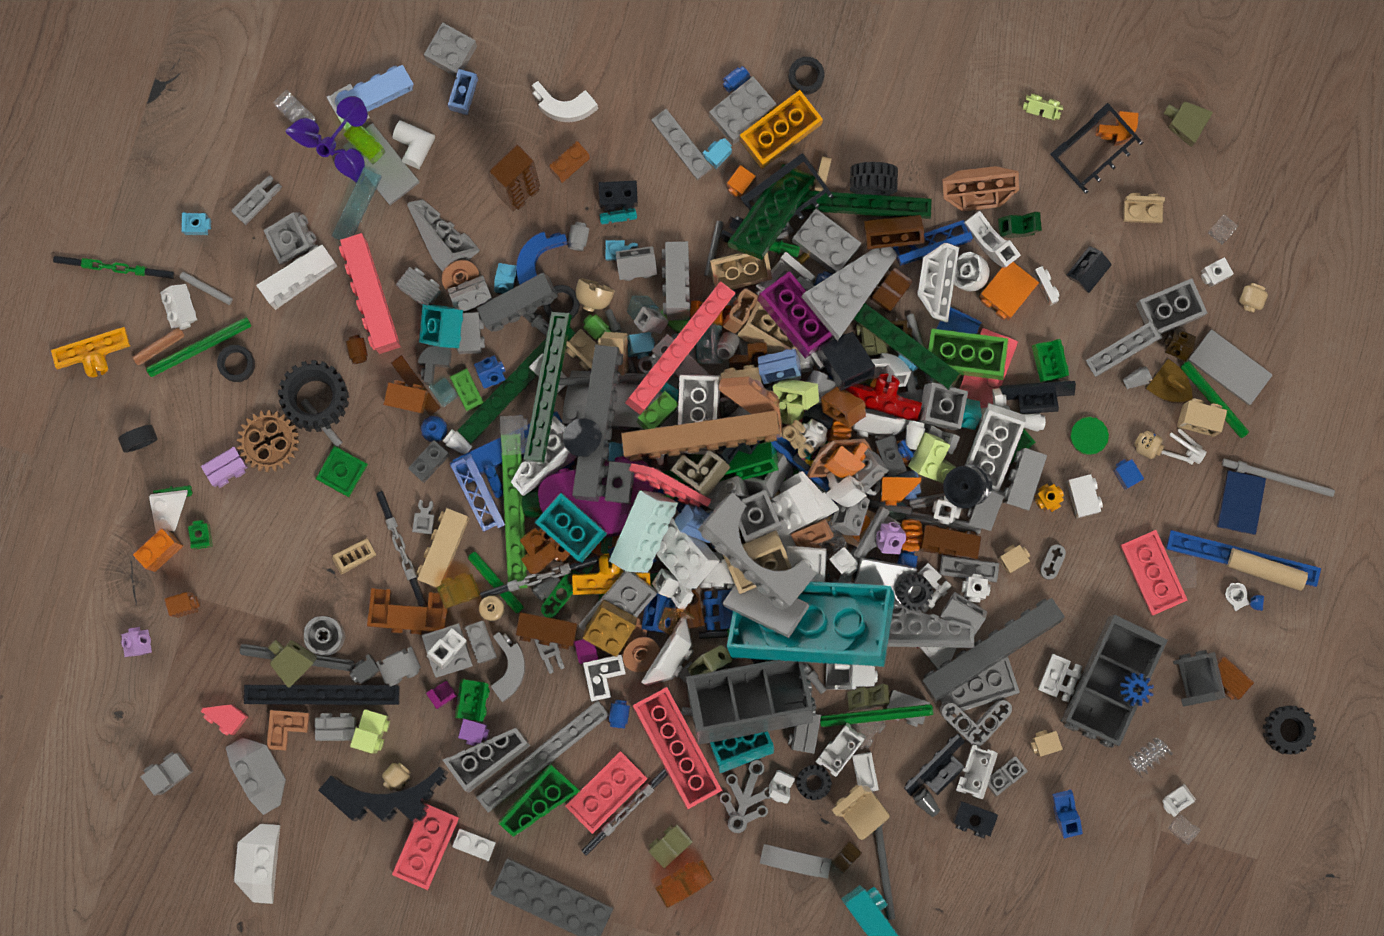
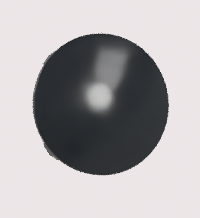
[563,418,602,457]

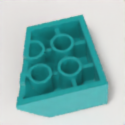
[708,731,774,773]

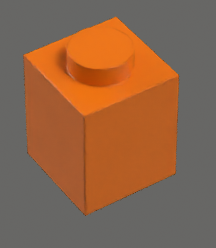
[727,165,756,197]

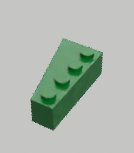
[498,763,580,837]

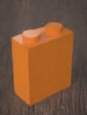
[979,262,1039,321]
[133,528,183,572]

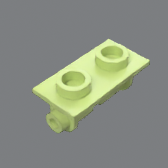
[1023,94,1063,120]

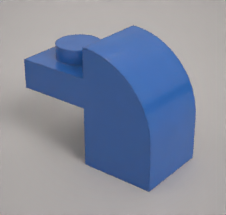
[1052,790,1083,839]

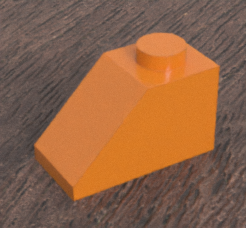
[881,477,921,506]

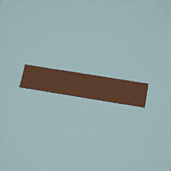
[391,355,441,416]

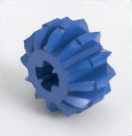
[1120,673,1154,706]

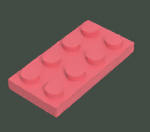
[959,328,1018,408]
[629,463,711,507]
[1120,530,1188,616]
[565,751,648,834]
[392,802,459,890]

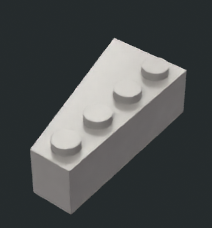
[662,241,690,321]
[443,728,531,793]

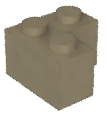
[671,450,730,497]

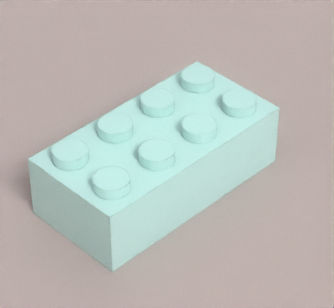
[609,491,678,573]

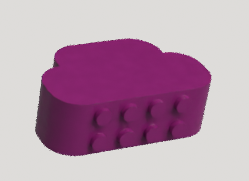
[538,456,659,539]

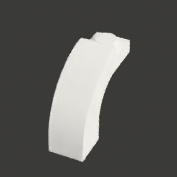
[532,81,598,122]
[964,211,1021,267]

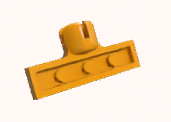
[51,327,130,378]
[572,554,651,595]

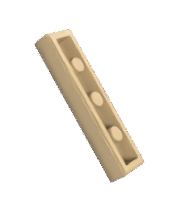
[1227,548,1308,591]

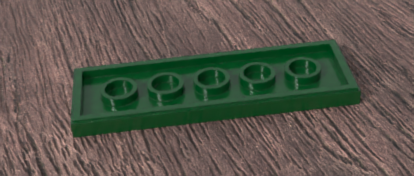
[728,164,817,260]

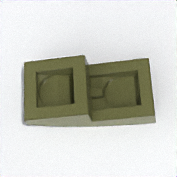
[847,683,890,711]

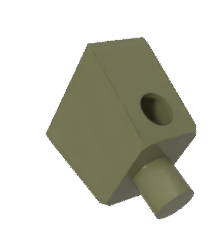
[1163,102,1213,147]
[268,640,317,688]
[687,645,733,676]

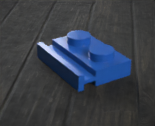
[936,307,982,334]

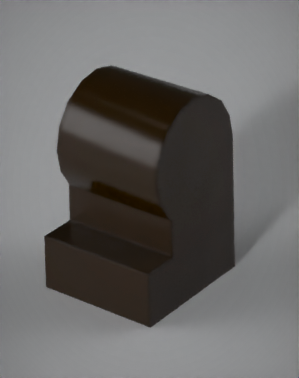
[831,841,862,873]

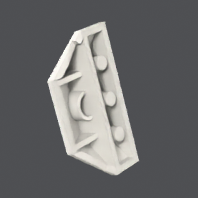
[918,243,959,322]
[851,408,910,440]
[641,616,693,686]
[234,824,280,904]

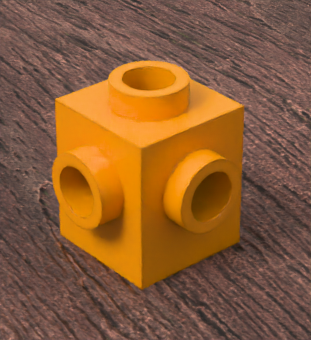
[1035,483,1064,512]

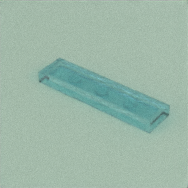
[332,168,382,240]

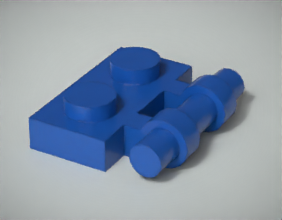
[703,589,733,630]

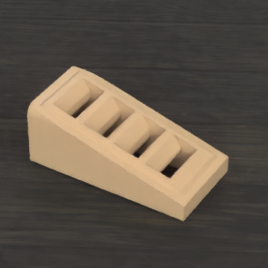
[332,538,376,575]

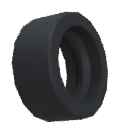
[789,57,824,94]
[544,285,580,320]
[217,345,255,382]
[118,425,158,453]

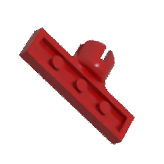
[846,373,922,422]

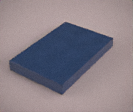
[1217,471,1266,535]

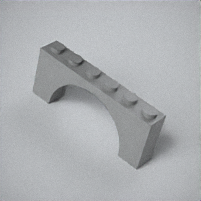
[697,492,817,611]

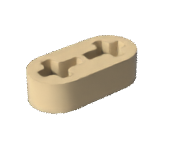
[814,156,832,191]

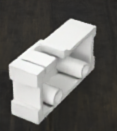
[816,723,866,777]
[956,745,998,799]

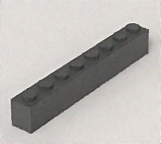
[573,345,623,502]
[922,598,1065,703]

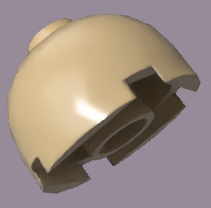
[576,278,615,312]

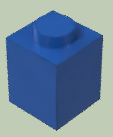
[1113,459,1144,490]

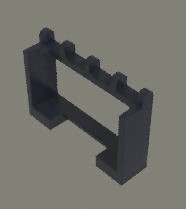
[1050,103,1143,194]
[741,153,834,231]

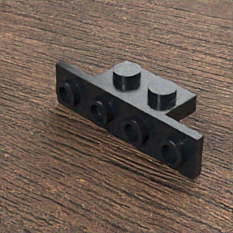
[999,381,1076,414]
[904,734,965,796]

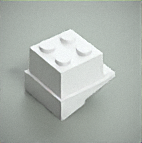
[770,471,839,535]
[825,663,878,690]

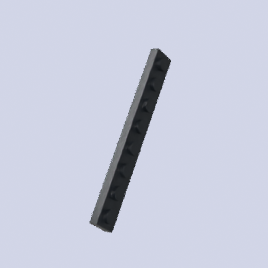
[244,685,400,705]

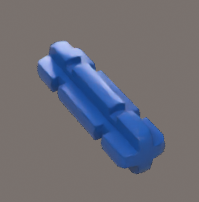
[484,464,504,498]

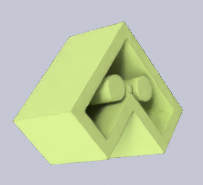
[773,379,819,424]
[908,432,956,483]
[350,709,390,754]

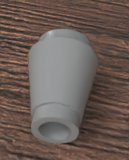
[1122,366,1153,389]

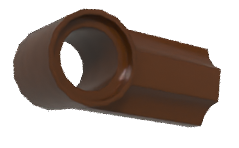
[685,590,705,629]

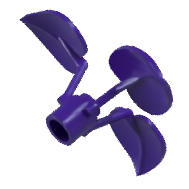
[285,96,368,183]

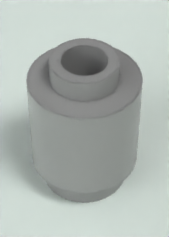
[567,222,589,251]
[716,332,740,360]

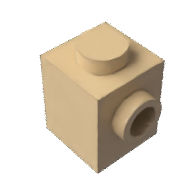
[998,544,1030,574]
[1030,730,1063,757]

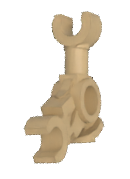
[781,420,814,459]

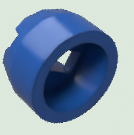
[1250,595,1264,611]

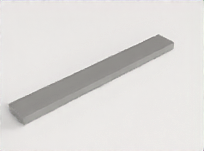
[476,700,609,813]

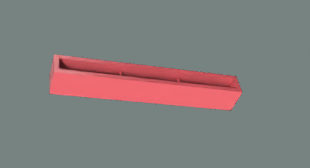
[625,281,736,415]

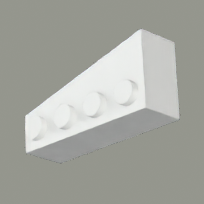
[256,245,337,310]

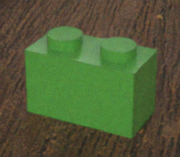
[637,391,679,430]

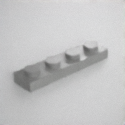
[651,109,712,180]
[1086,321,1162,377]

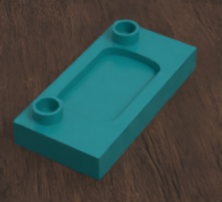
[727,581,895,667]
[841,885,898,936]

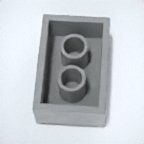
[709,76,777,145]
[792,209,861,274]
[1136,279,1207,334]
[1003,448,1047,511]

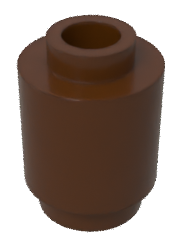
[345,335,368,364]

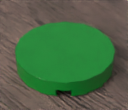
[1070,417,1109,455]

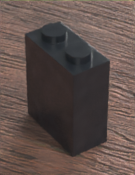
[818,331,875,391]

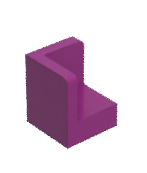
[575,639,599,664]
[426,681,457,709]

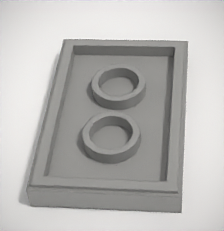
[854,558,917,604]

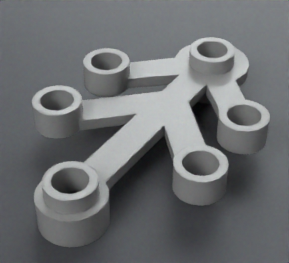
[720,760,771,833]

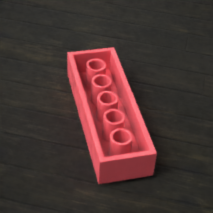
[339,233,401,354]
[632,687,722,809]

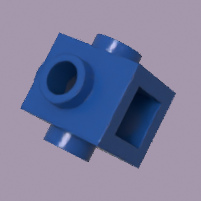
[474,355,506,389]

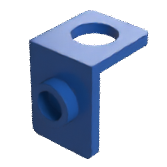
[897,439,915,461]

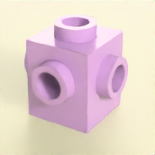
[876,522,906,554]
[121,627,152,657]

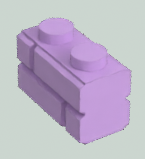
[201,447,248,488]

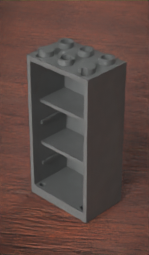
[1061,615,1168,748]
[686,660,816,745]

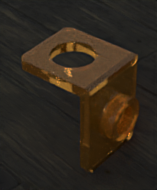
[658,606,695,635]

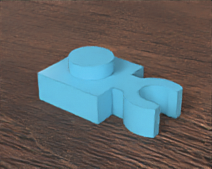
[605,240,638,261]

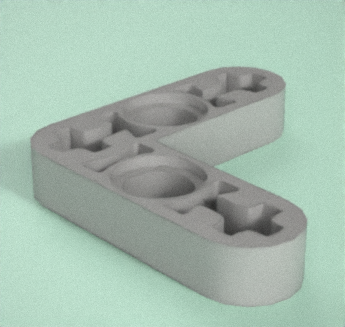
[940,699,1012,746]

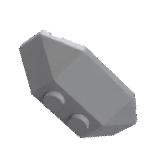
[226,738,286,815]

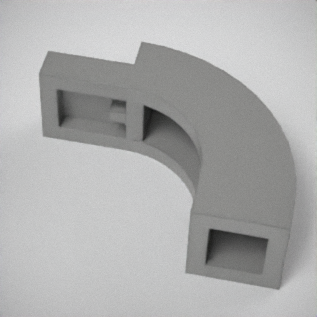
[491,632,526,702]
[760,844,832,878]

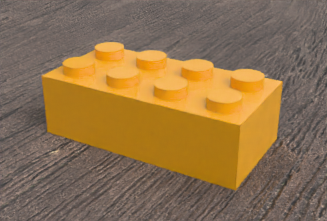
[739,90,823,169]

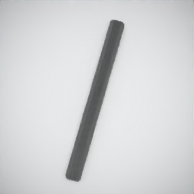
[240,644,354,672]

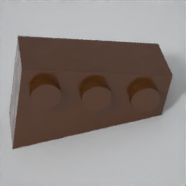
[919,524,981,560]

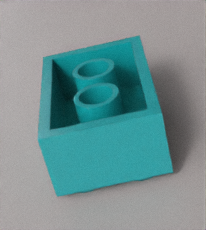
[535,493,607,562]

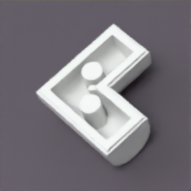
[393,120,435,169]

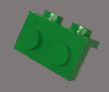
[1032,339,1069,382]
[455,679,490,722]

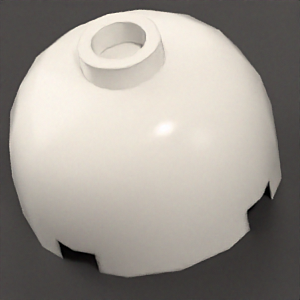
[954,252,990,292]

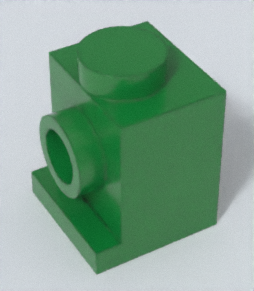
[188,520,213,550]

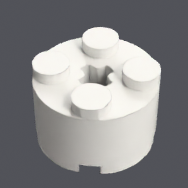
[700,559,735,590]

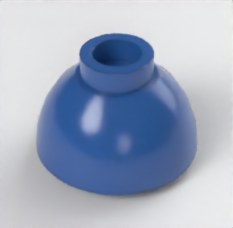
[421,416,447,442]

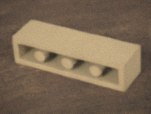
[416,508,470,589]

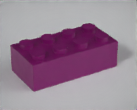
[757,271,834,359]

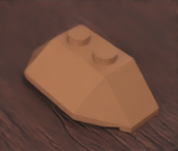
[942,166,1019,212]
[719,376,782,432]
[807,439,872,478]

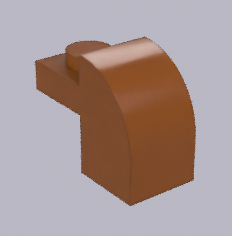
[520,528,555,575]

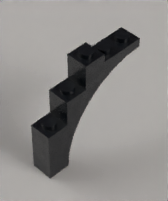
[318,767,449,822]

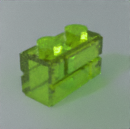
[343,126,386,165]

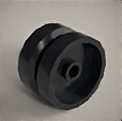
[943,463,992,508]

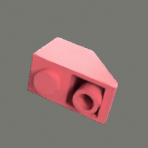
[201,705,249,736]

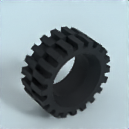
[278,360,349,432]

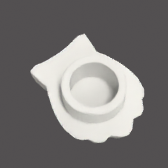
[1225,583,1250,611]

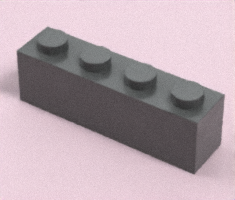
[477,272,558,332]

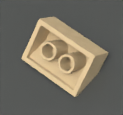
[710,252,772,290]
[737,301,797,354]
[723,530,792,594]

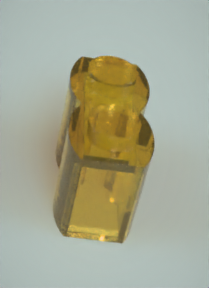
[437,573,480,609]

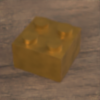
[583,599,637,657]

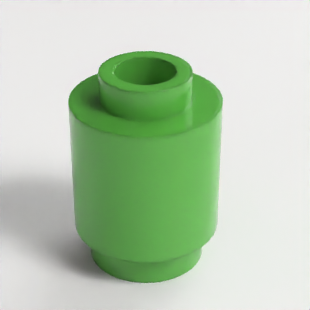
[583,314,611,341]

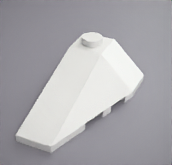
[511,416,577,496]

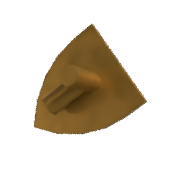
[1146,358,1193,402]

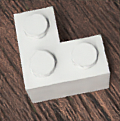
[583,655,626,702]

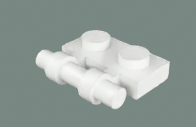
[910,563,951,613]
[1038,654,1082,702]

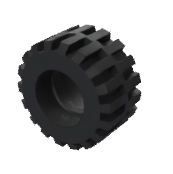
[850,162,898,196]
[1263,706,1316,754]

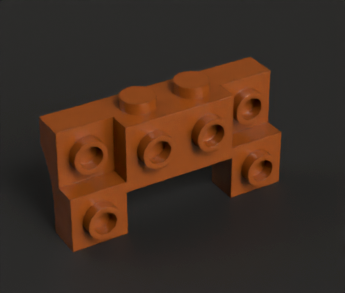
[367,588,449,635]

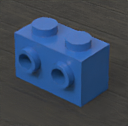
[641,592,676,634]

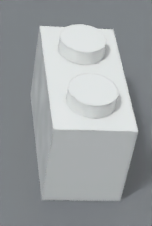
[1066,474,1103,519]

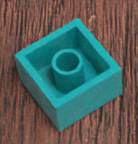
[419,304,463,348]

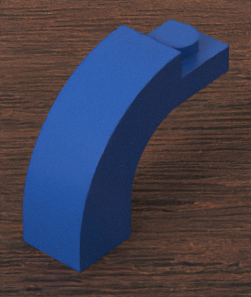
[516,232,568,284]

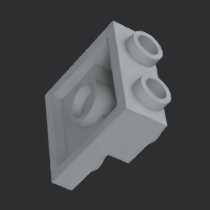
[263,212,316,264]

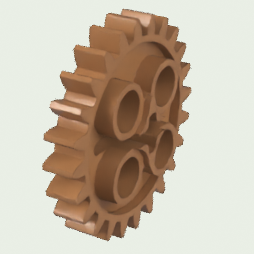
[237,410,300,473]

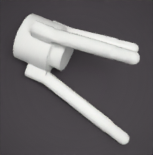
[1161,429,1207,465]

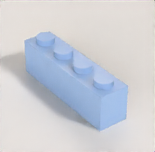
[335,65,413,112]

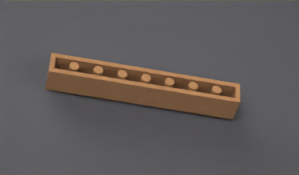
[621,411,781,462]

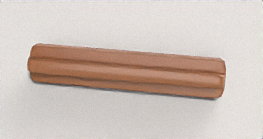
[132,327,185,365]

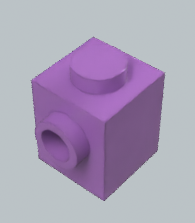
[458,719,489,746]

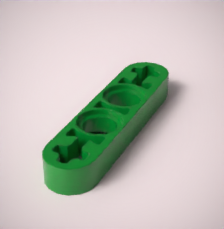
[541,556,594,618]

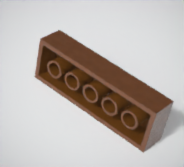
[489,144,540,212]

